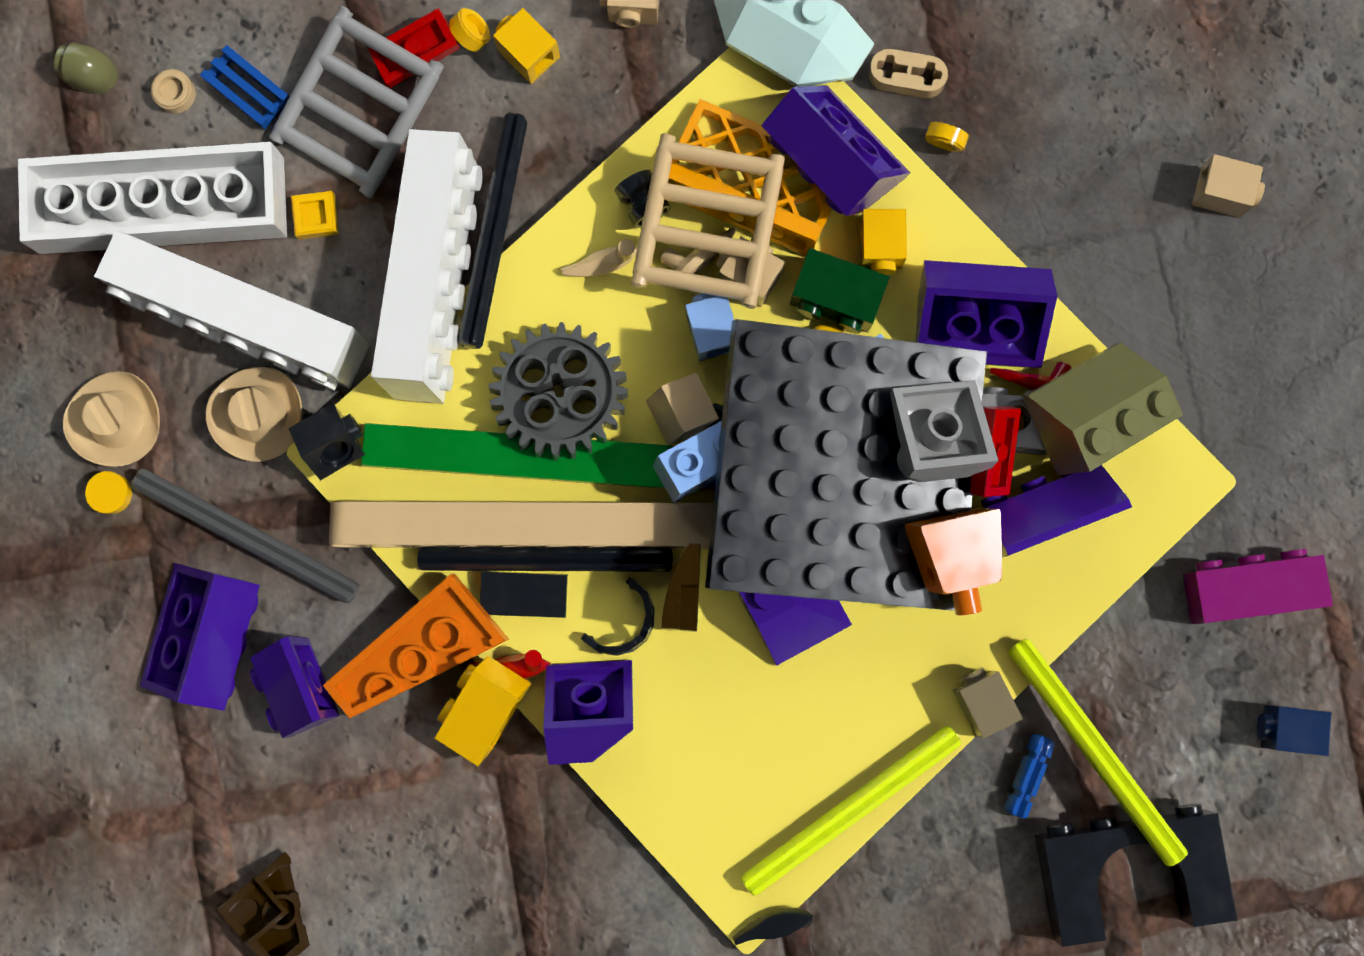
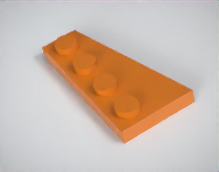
[323,574,509,719]

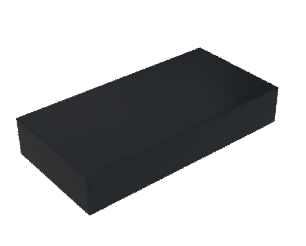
[480,571,568,618]

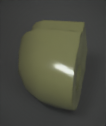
[54,42,118,94]

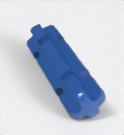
[1004,734,1055,819]

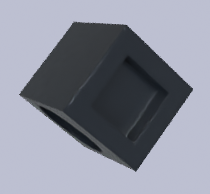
[289,403,365,481]

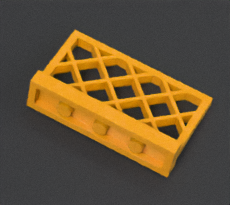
[668,99,832,256]

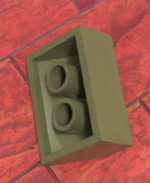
[1023,343,1183,475]

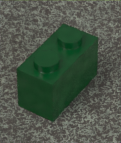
[790,248,890,334]

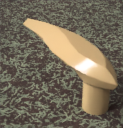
[660,227,736,274]
[561,239,637,276]

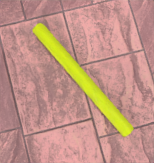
[1009,638,1188,866]
[741,726,961,896]

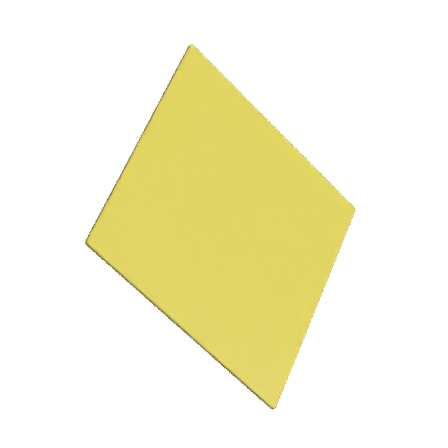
[287,47,1236,954]

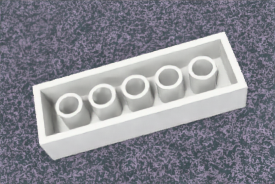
[371,129,482,404]
[18,142,287,254]
[94,230,370,391]

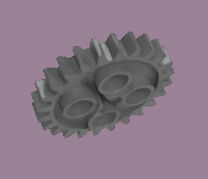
[489,322,628,460]

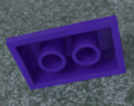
[761,85,911,216]
[915,260,1057,368]
[981,465,1132,558]
[139,563,260,711]

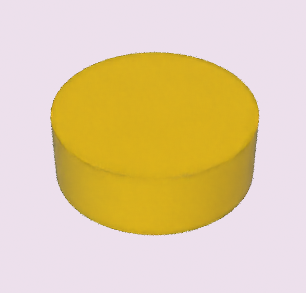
[449,8,490,52]
[925,122,969,153]
[85,471,132,514]

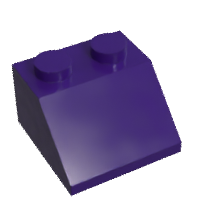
[250,636,340,738]

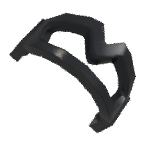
[581,577,655,656]

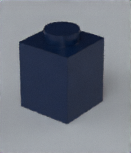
[1257,705,1332,756]

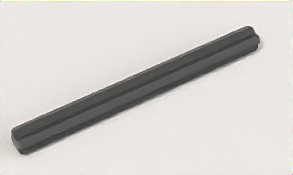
[131,469,360,603]

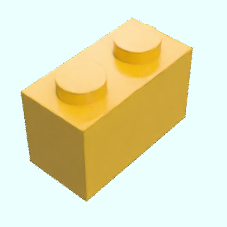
[434,656,531,766]

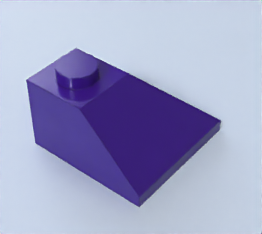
[736,591,852,666]
[543,660,633,765]

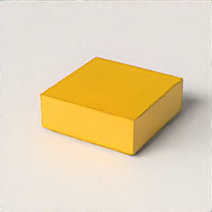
[291,191,339,240]

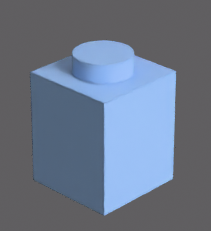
[685,293,734,361]

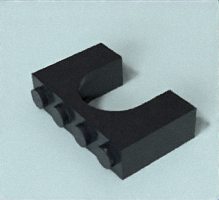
[1035,804,1238,947]

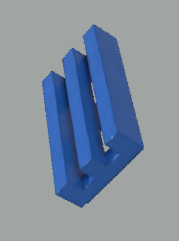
[200,45,289,130]

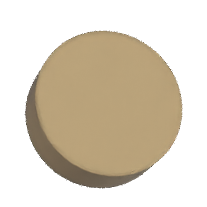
[151,69,196,114]

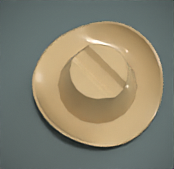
[206,367,303,462]
[63,371,160,467]

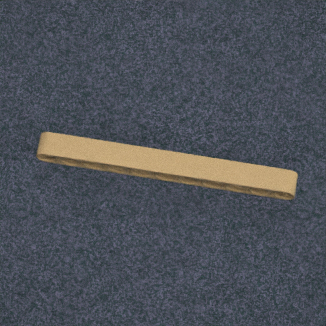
[329,501,713,549]

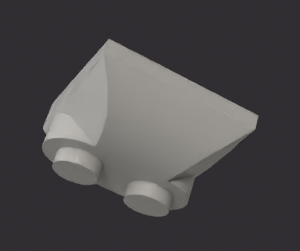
[890,380,998,482]

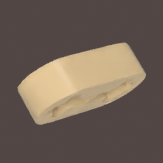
[868,49,948,98]

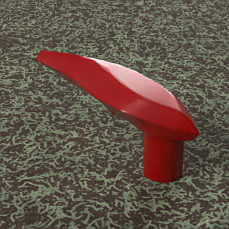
[990,361,1072,390]
[468,650,551,679]

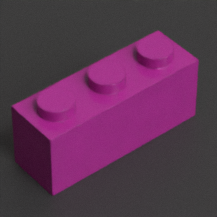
[1183,549,1333,625]

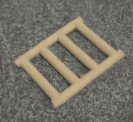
[631,133,785,309]

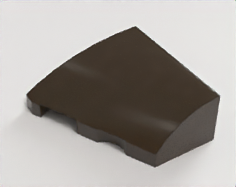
[661,543,701,632]
[215,851,310,956]

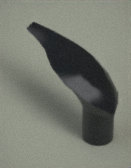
[733,908,814,945]

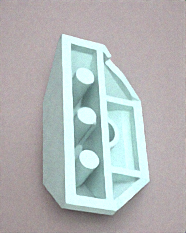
[713,0,874,87]

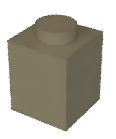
[953,667,1023,739]

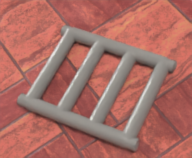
[269,6,444,199]

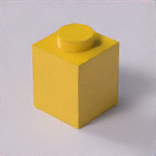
[493,8,560,84]
[859,209,907,275]

